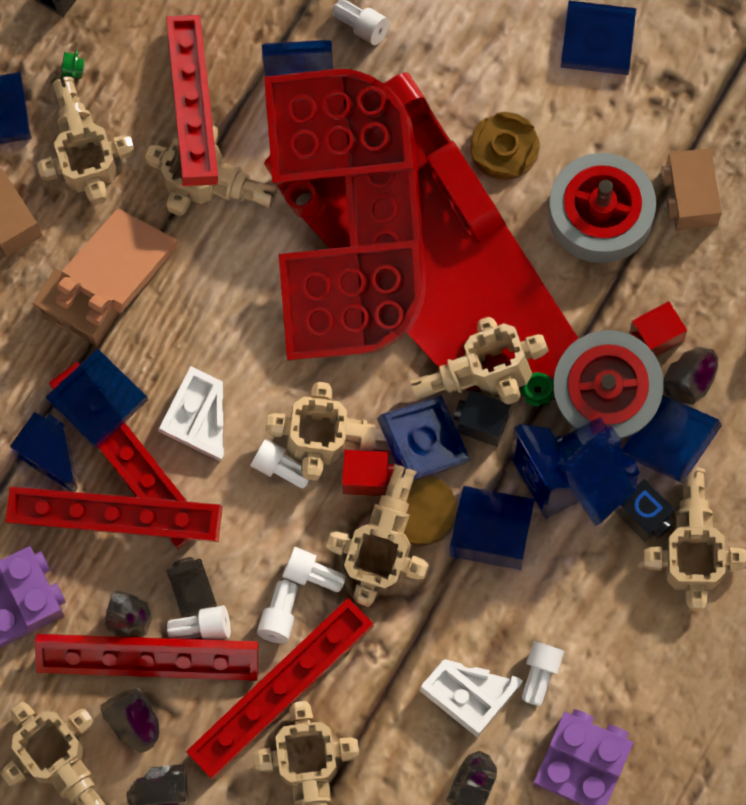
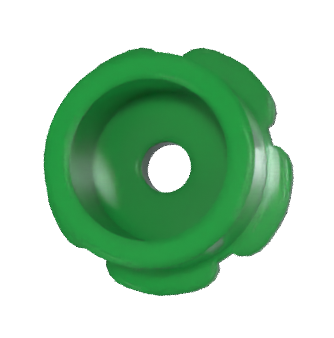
[60,50,84,80]
[520,372,555,407]

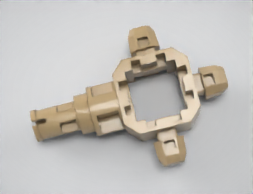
[37,77,135,205]
[145,125,278,216]
[410,317,549,404]
[265,382,408,480]
[326,464,429,607]
[643,467,746,611]
[253,701,360,805]
[1,702,106,805]

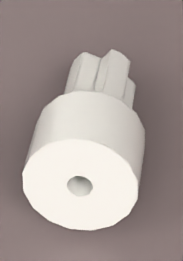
[333,0,390,45]
[250,438,309,488]
[282,547,346,592]
[257,579,298,644]
[167,605,230,640]
[522,641,565,706]

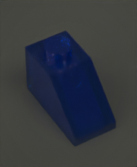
[9,411,78,492]

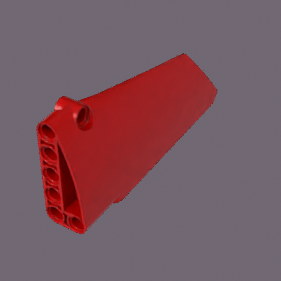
[264,72,579,401]

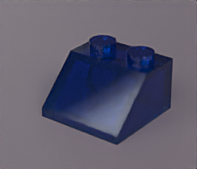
[556,417,640,526]
[450,486,535,570]

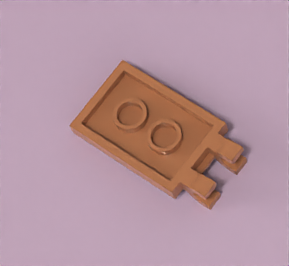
[55,208,177,326]

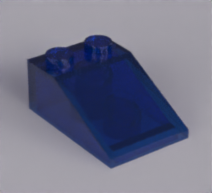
[510,424,587,520]

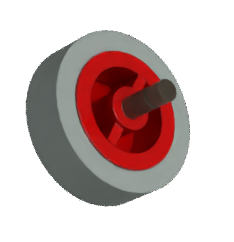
[548,153,656,263]
[554,330,663,441]

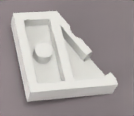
[158,366,224,462]
[419,659,523,737]

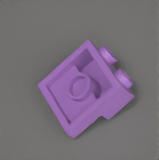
[0,546,66,648]
[533,709,634,805]

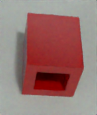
[629,301,688,357]
[342,450,394,496]

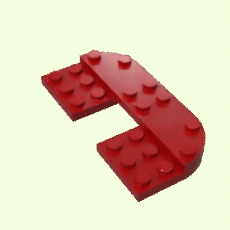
[264,69,426,361]

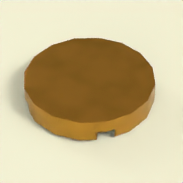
[470,112,540,180]
[404,474,457,547]

